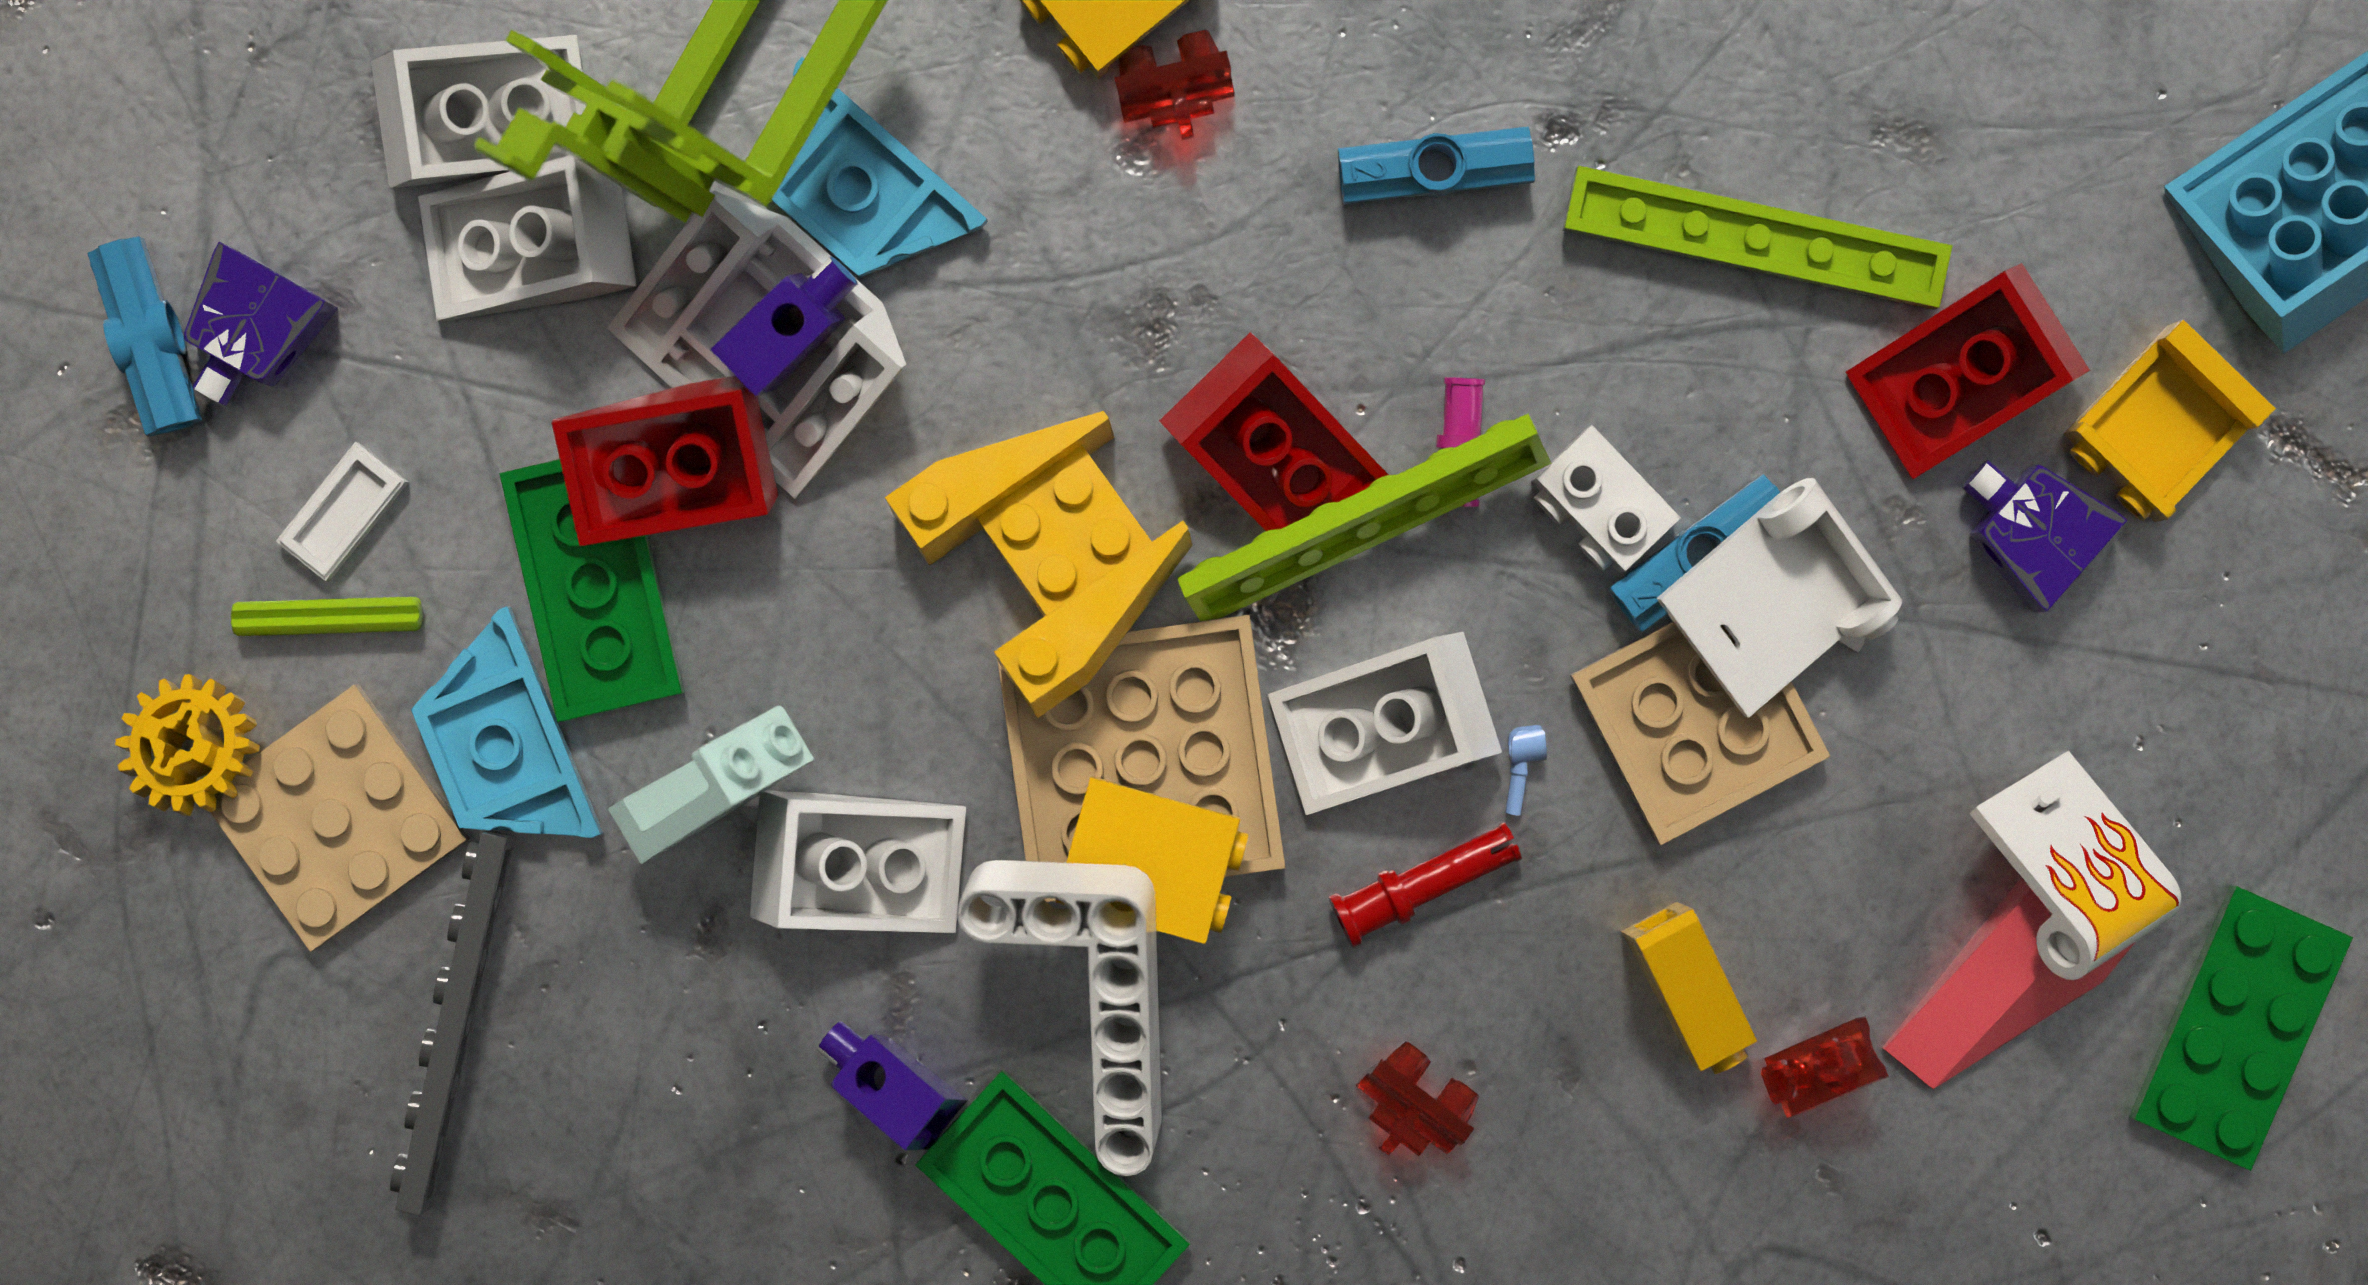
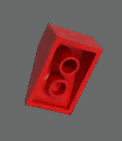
[1845,263,2090,479]
[1159,332,1389,531]
[551,376,778,546]

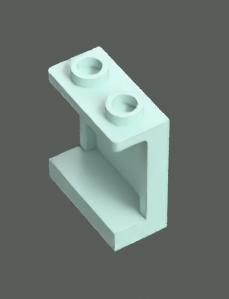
[608,706,815,864]

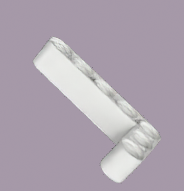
[957,860,1162,1176]

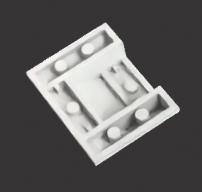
[606,191,906,499]

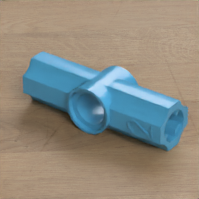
[1337,126,1535,205]
[87,236,202,437]
[1608,474,1780,633]

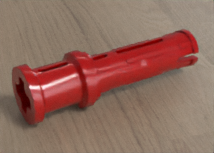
[1328,822,1522,948]

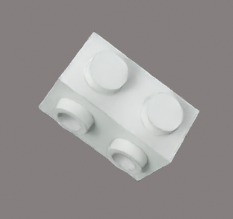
[1531,425,1681,573]

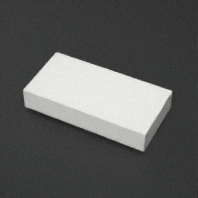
[276,442,409,582]

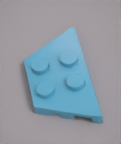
[771,57,988,278]
[411,606,603,838]

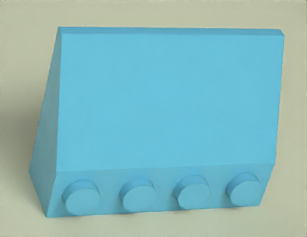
[2164,51,2368,354]

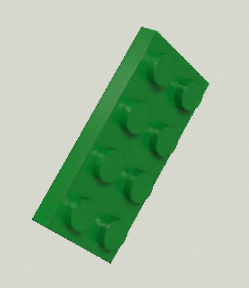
[499,459,685,722]
[2129,885,2353,1171]
[915,1069,1190,1285]

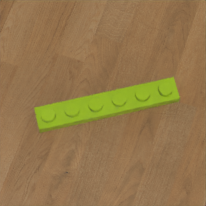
[1562,166,1953,310]
[1177,413,1552,622]

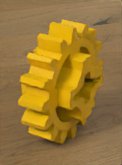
[115,674,260,816]

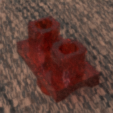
[1114,29,1235,140]
[1761,1016,1889,1118]
[1355,1041,1479,1156]

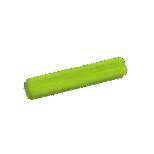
[231,597,423,636]

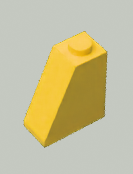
[1621,902,1757,1074]

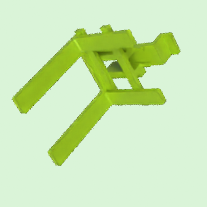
[475,0,888,223]

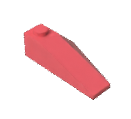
[1882,877,2135,1089]

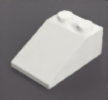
[371,35,586,188]
[418,155,637,322]
[1267,631,1502,815]
[750,791,966,933]

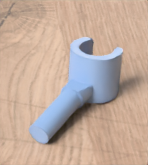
[1505,725,1547,815]

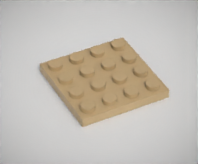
[997,615,1285,902]

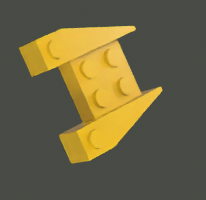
[884,411,1193,718]

